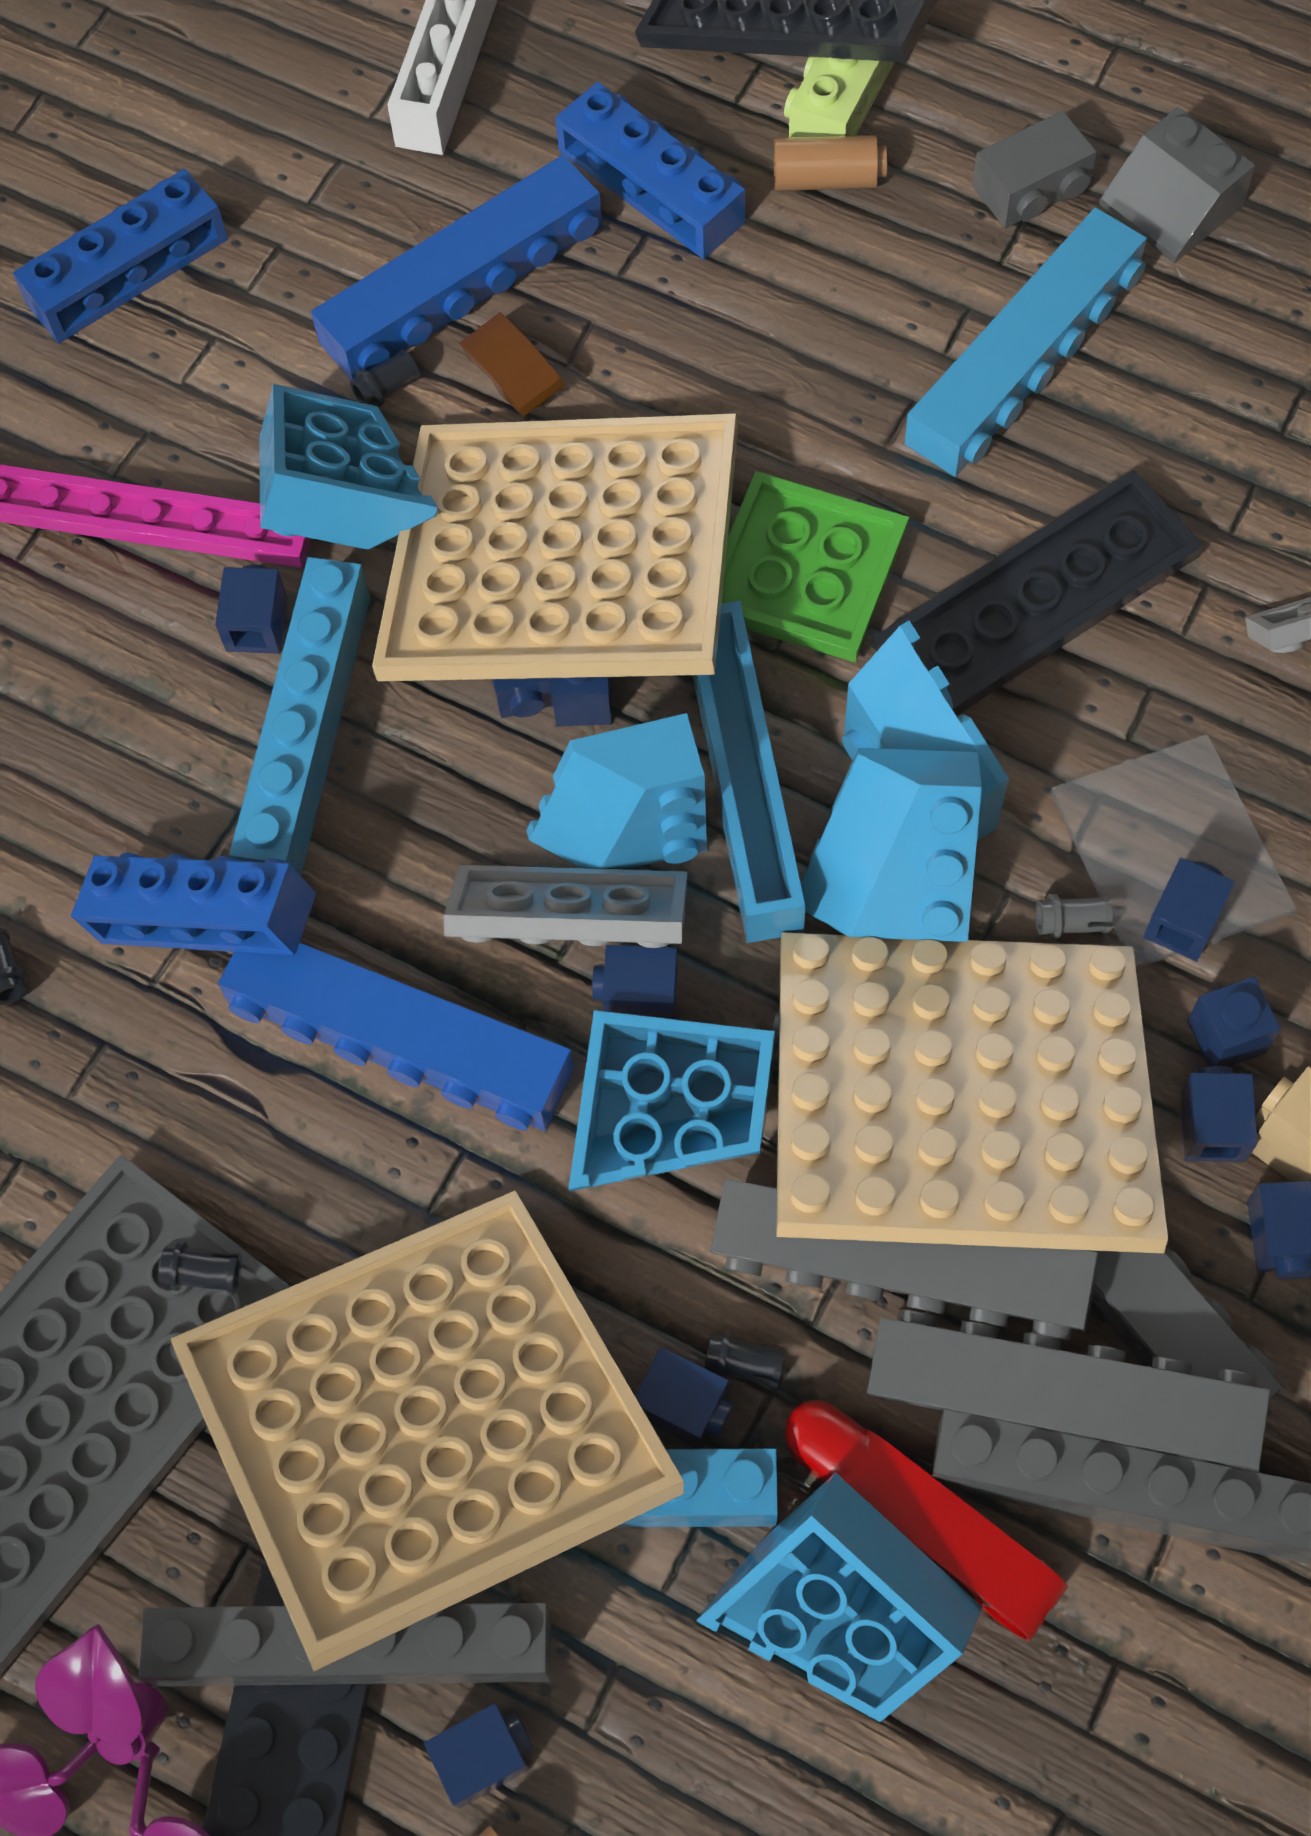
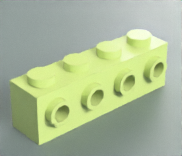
[784,57,894,138]

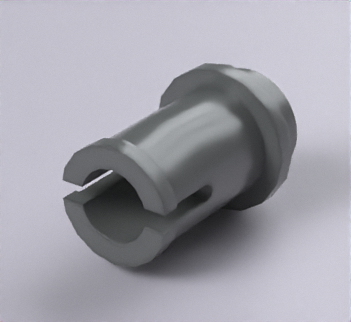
[1035,894,1113,940]

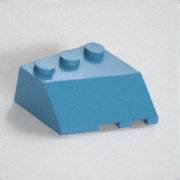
[259,384,438,550]
[842,621,1009,841]
[526,713,707,870]
[800,748,982,942]
[568,1010,775,1191]
[696,1472,982,1722]

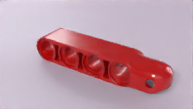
[785,1400,1068,1642]

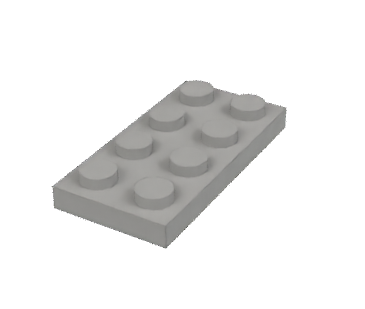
[444,865,688,948]

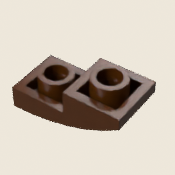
[459,312,565,417]

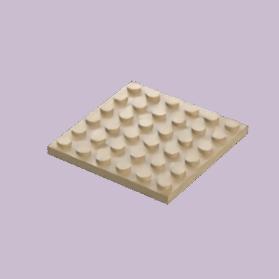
[372,414,738,681]
[776,933,1168,1254]
[171,1190,684,1671]

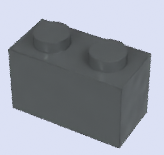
[972,110,1097,228]

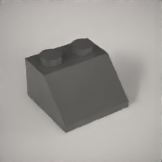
[1099,106,1256,264]

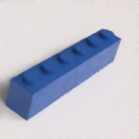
[311,155,602,380]
[217,943,574,1131]

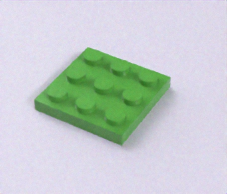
[722,471,909,663]

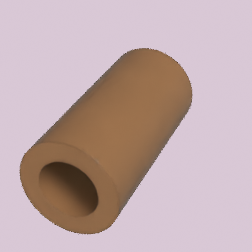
[774,135,887,191]

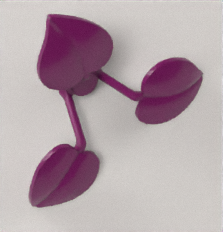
[0,1624,210,1836]

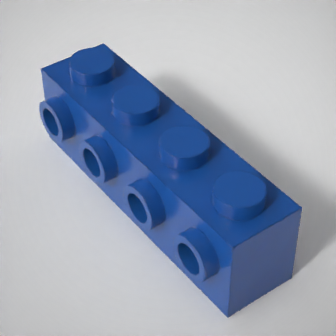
[555,81,745,260]
[12,168,228,344]
[71,852,316,955]

